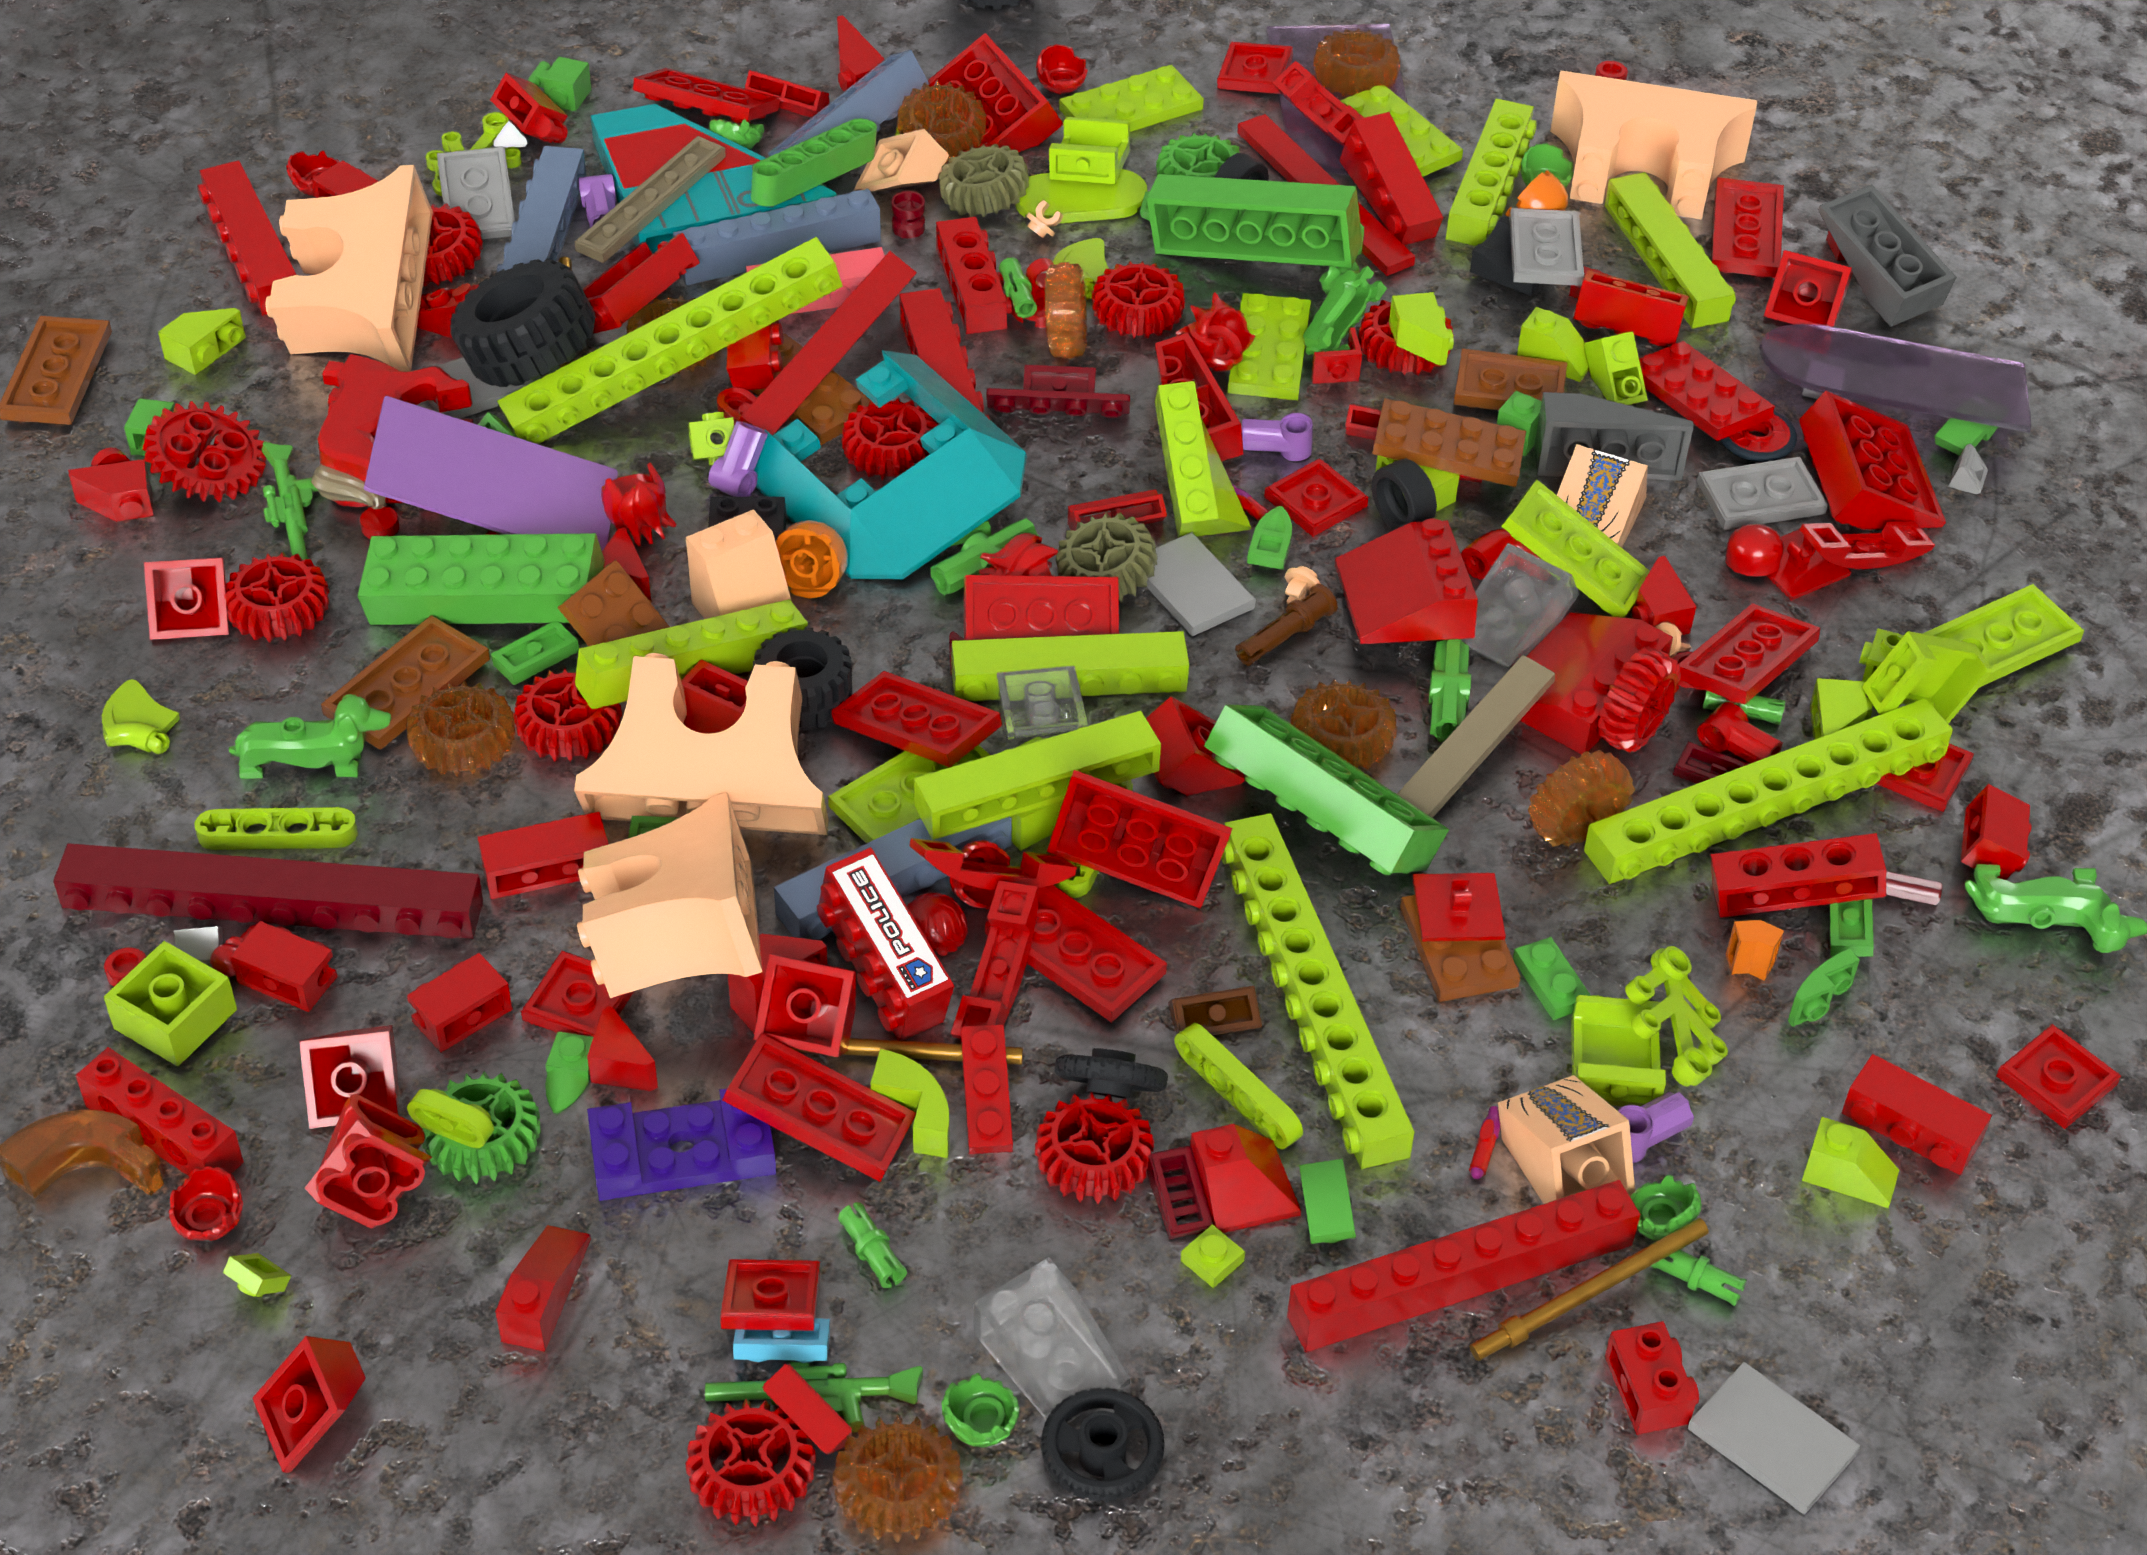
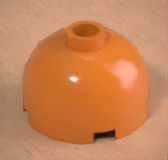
[1505,170,1568,217]
[775,520,848,599]

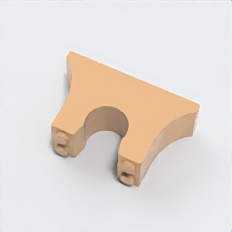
[1550,70,1757,220]
[266,165,433,371]
[574,653,829,835]
[577,792,762,998]

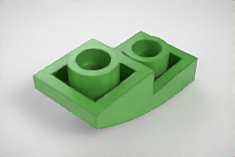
[1935,398,2007,456]
[1788,948,1860,1027]
[1299,1159,1356,1244]

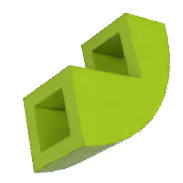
[871,1049,950,1158]

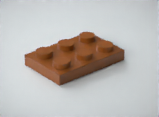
[1454,348,1567,411]
[557,560,670,646]
[1400,895,1521,1002]

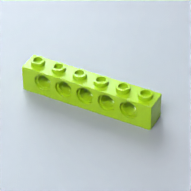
[1446,98,1537,246]

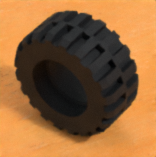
[450,259,595,387]

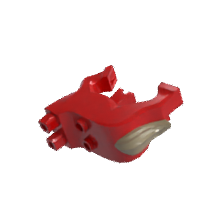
[311,354,474,509]

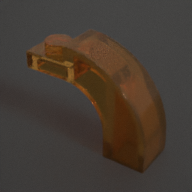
[0,1110,164,1199]

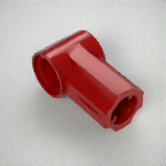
[1697,702,1783,763]

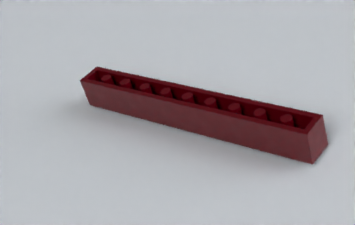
[53,843,483,939]

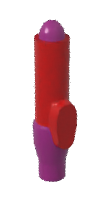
[1232,484,1269,521]
[1469,1106,1501,1179]

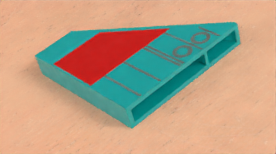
[590,104,837,254]

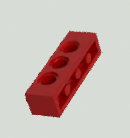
[936,216,1012,335]
[1711,833,1886,918]
[75,1047,244,1176]

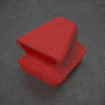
[305,1094,432,1229]

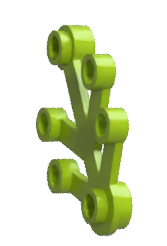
[425,112,522,196]
[1625,946,1728,1087]

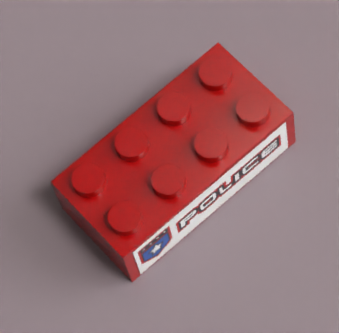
[817,847,954,1041]

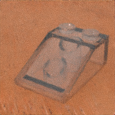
[1462,543,1579,669]
[996,665,1088,740]
[973,1257,1130,1423]

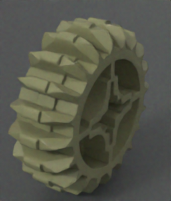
[939,144,1029,217]
[1055,512,1158,603]

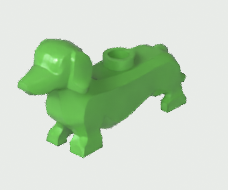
[1303,261,1387,355]
[229,694,392,779]
[1965,864,2147,953]

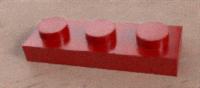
[961,1024,1013,1154]

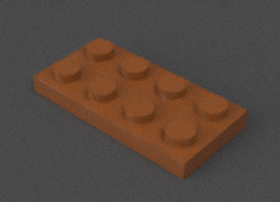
[0,316,112,425]
[751,333,870,445]
[1372,398,1526,487]
[321,615,490,750]

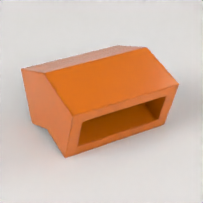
[1726,920,1784,981]

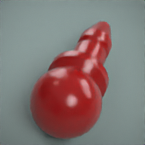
[210,922,265,977]

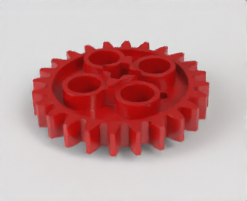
[142,401,266,502]

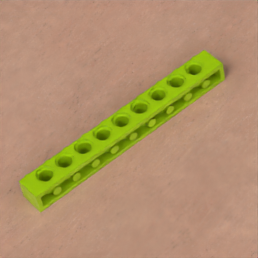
[497,237,843,444]
[1584,698,1953,885]
[1221,813,1415,1169]

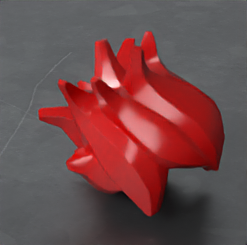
[1176,292,1255,372]
[601,463,677,547]
[979,533,1058,576]

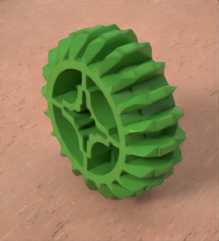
[1156,133,1240,177]
[420,1071,541,1185]

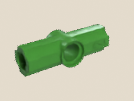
[931,518,1039,596]
[1428,639,1471,742]

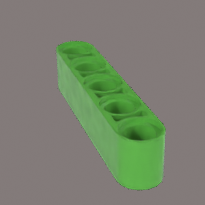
[751,118,877,206]

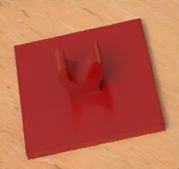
[1766,529,1851,601]
[1412,873,1506,942]

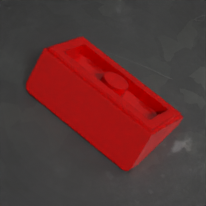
[762,1364,852,1454]

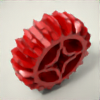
[423,203,483,287]
[1092,261,1185,339]
[1358,300,1454,376]
[842,397,937,481]
[223,551,330,643]
[1598,647,1681,753]
[513,667,622,763]
[1035,1092,1155,1204]
[685,1398,816,1527]

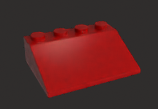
[916,33,1064,152]
[1799,391,1946,530]
[1335,518,1478,644]
[1520,612,1673,756]
[1047,770,1233,909]

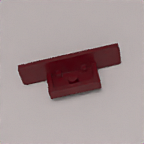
[986,365,1130,418]

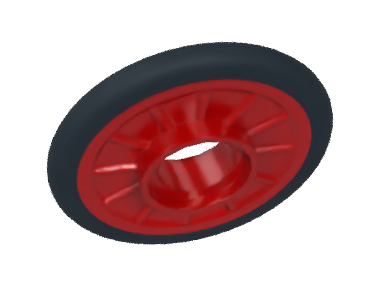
[1721,411,1797,462]

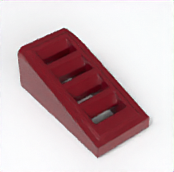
[1147,1145,1213,1239]

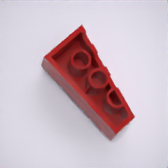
[1339,112,1444,245]
[1155,333,1244,462]

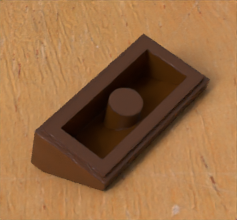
[1168,986,1262,1036]

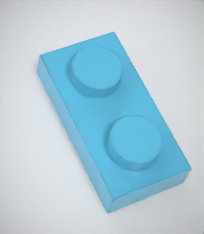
[733,1318,830,1363]

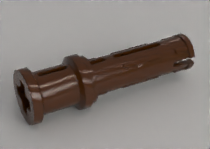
[1235,584,1338,666]

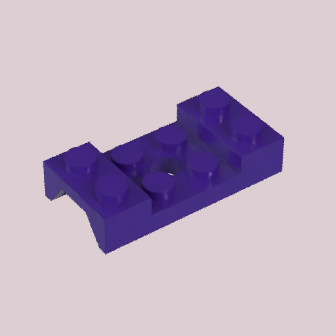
[587,1088,776,1201]

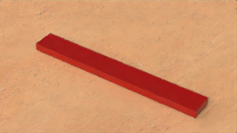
[1237,114,1415,276]
[738,251,917,435]

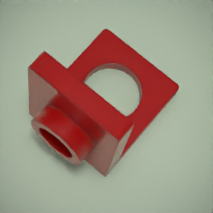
[1311,327,1362,384]

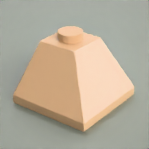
[853,129,949,192]

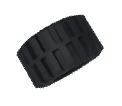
[753,627,853,730]

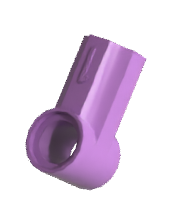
[578,174,616,228]
[1242,413,1313,461]
[708,421,768,497]
[1618,1092,1694,1163]

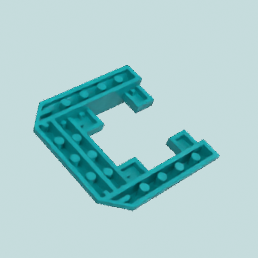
[754,350,1027,579]

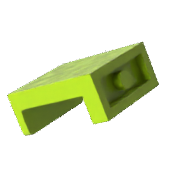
[1049,117,1130,184]
[1862,631,1992,724]
[1571,995,1666,1107]

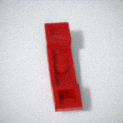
[1272,60,1364,146]
[1799,521,1935,569]
[909,838,1077,890]
[950,881,1040,1039]

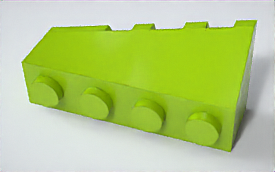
[1155,381,1251,538]

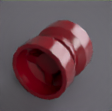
[891,191,925,239]

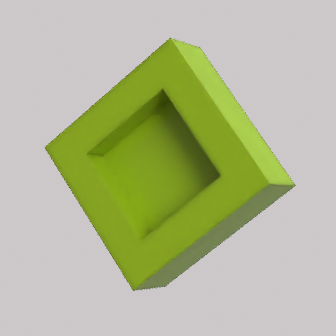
[1181,1225,1245,1288]
[223,1253,292,1297]

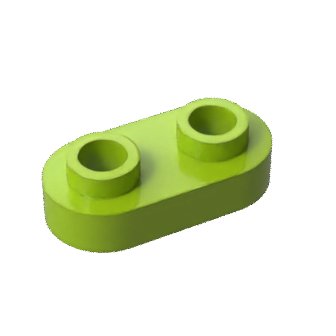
[407,1089,494,1148]

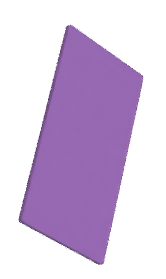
[364,396,618,551]

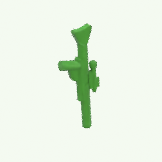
[262,442,318,560]
[705,1362,923,1433]

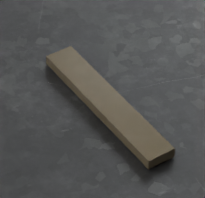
[575,136,726,263]
[1397,655,1555,818]

